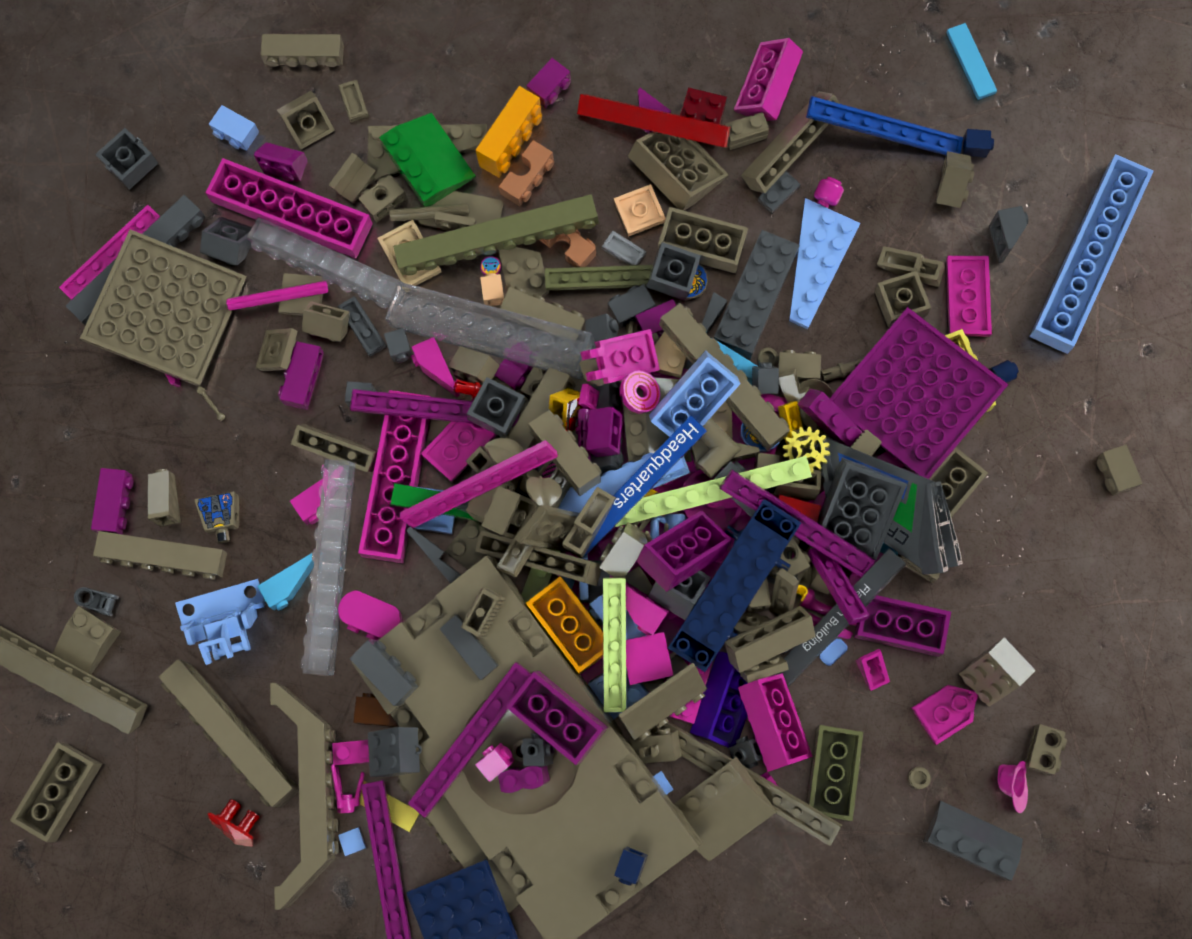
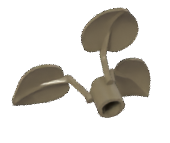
[484,438,562,507]

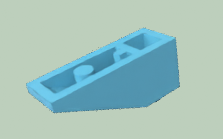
[257,553,319,611]

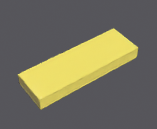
[354,780,420,832]

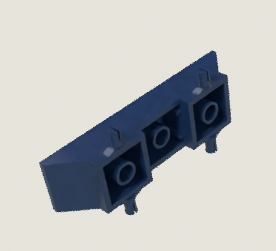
[668,499,801,672]

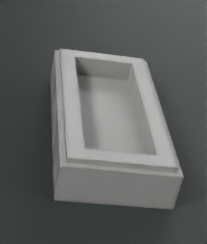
[602,231,646,266]

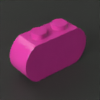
[338,590,403,640]

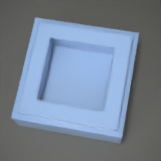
[338,827,367,856]

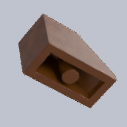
[353,693,399,727]

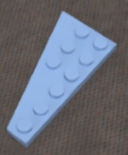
[789,198,860,330]

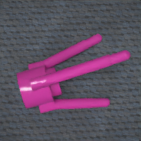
[331,764,365,813]

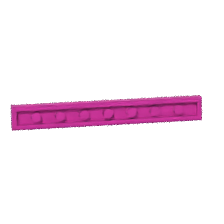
[400,440,558,528]

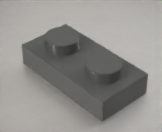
[758,171,801,214]

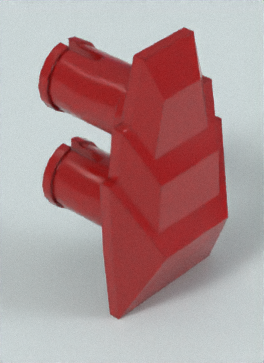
[207,799,259,847]

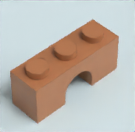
[499,140,554,207]
[540,230,596,267]

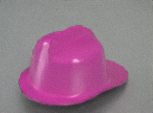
[997,761,1028,813]

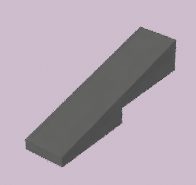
[685,292,728,370]
[407,527,461,583]

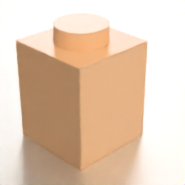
[480,273,504,307]

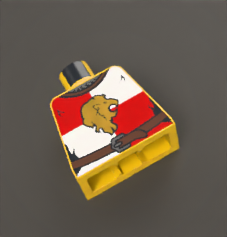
[549,388,583,432]

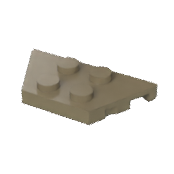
[499,247,549,297]

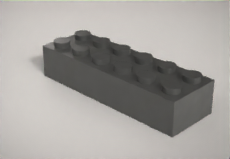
[714,230,800,360]

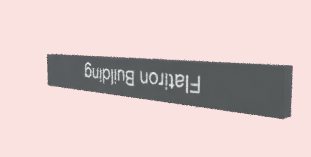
[772,548,907,687]

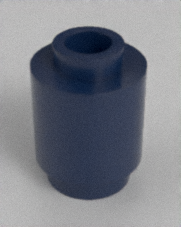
[989,360,1019,383]

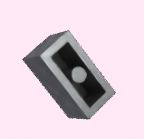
[608,284,656,329]

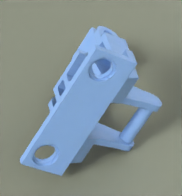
[175,579,266,665]

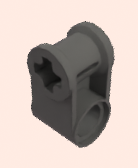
[74,587,119,617]

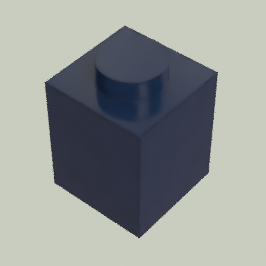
[962,129,994,158]
[614,846,648,885]

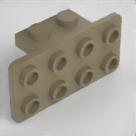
[418,191,504,231]

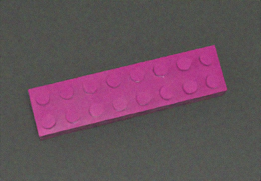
[206,158,373,259]
[358,390,431,564]

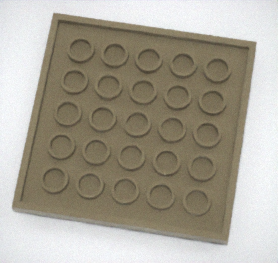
[80,229,247,387]

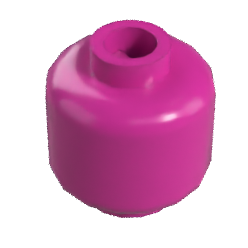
[814,177,844,208]

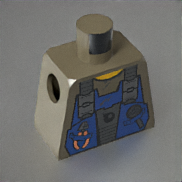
[194,491,239,544]

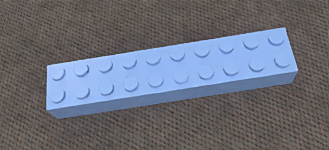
[1029,154,1153,354]

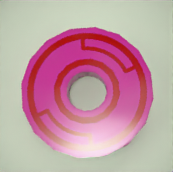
[620,371,661,414]

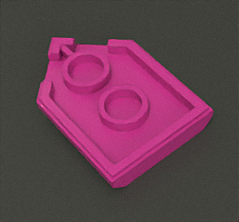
[912,685,978,745]

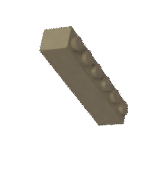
[741,91,840,193]
[93,531,227,580]
[475,531,602,586]

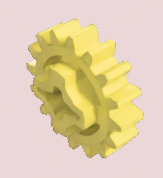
[783,427,830,474]

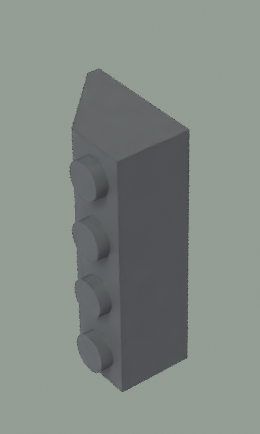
[923,801,1023,881]

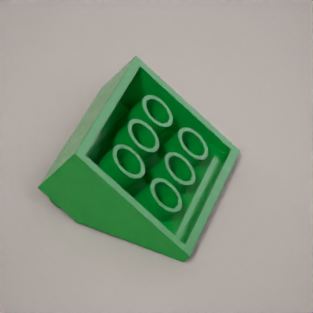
[379,113,476,207]

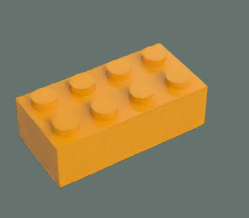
[476,86,542,178]
[526,576,603,674]

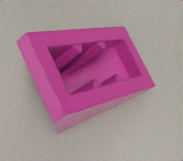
[856,649,890,691]

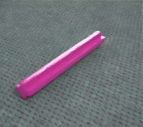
[226,281,328,310]

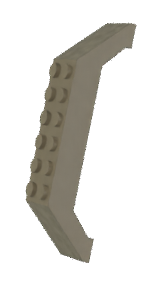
[270,683,339,910]

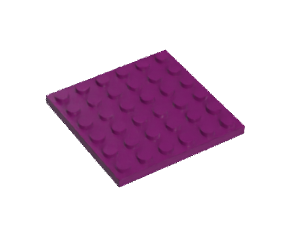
[830,307,1009,479]

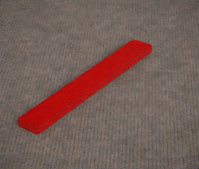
[577,94,730,148]

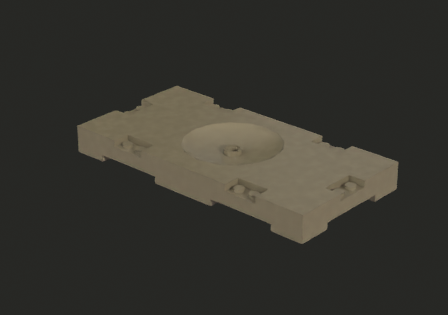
[351,556,703,939]

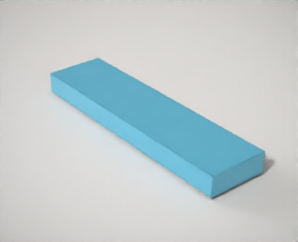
[946,23,997,100]

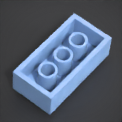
[649,350,741,437]

